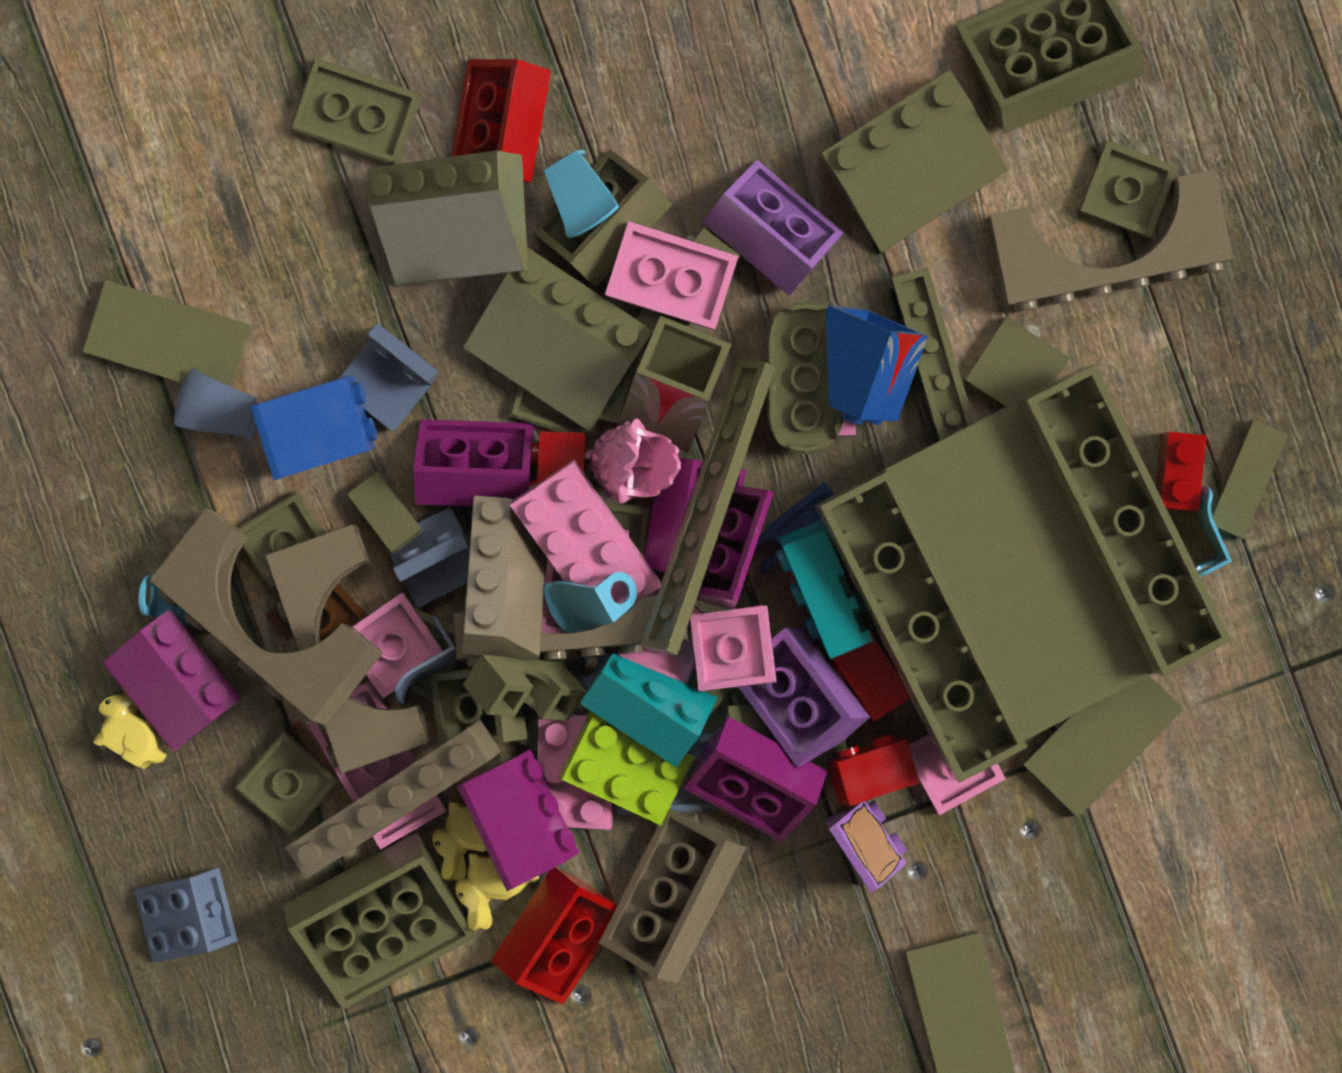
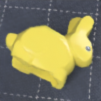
[93,692,167,769]
[431,802,487,881]
[454,851,539,931]

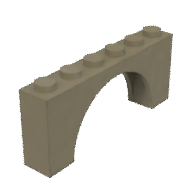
[986,169,1233,312]
[150,508,383,725]
[264,525,433,774]

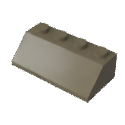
[462,496,545,660]
[599,808,747,983]

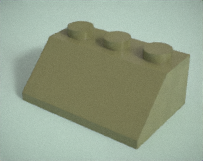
[533,149,673,288]

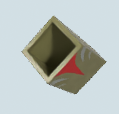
[618,316,732,452]

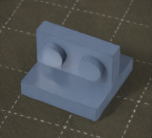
[385,506,470,608]

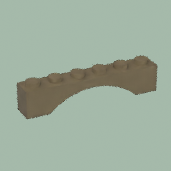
[453,595,689,667]
[285,720,501,879]

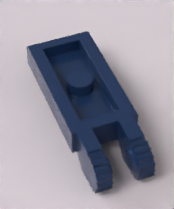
[753,481,835,574]

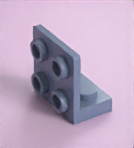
[339,323,441,431]
[135,868,238,962]

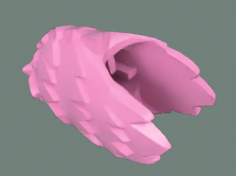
[585,419,681,503]

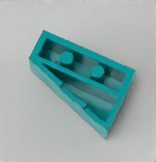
[776,520,873,659]
[580,653,718,767]

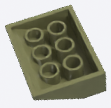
[955,0,1144,134]
[819,69,1008,253]
[368,151,528,285]
[463,247,653,433]
[283,832,476,1010]

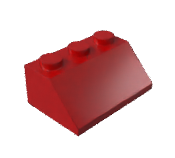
[451,59,551,183]
[491,867,618,1005]

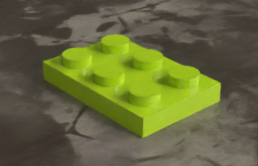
[558,711,694,825]

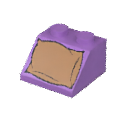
[825,800,907,893]

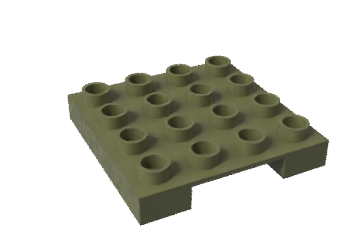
[814,365,1232,783]

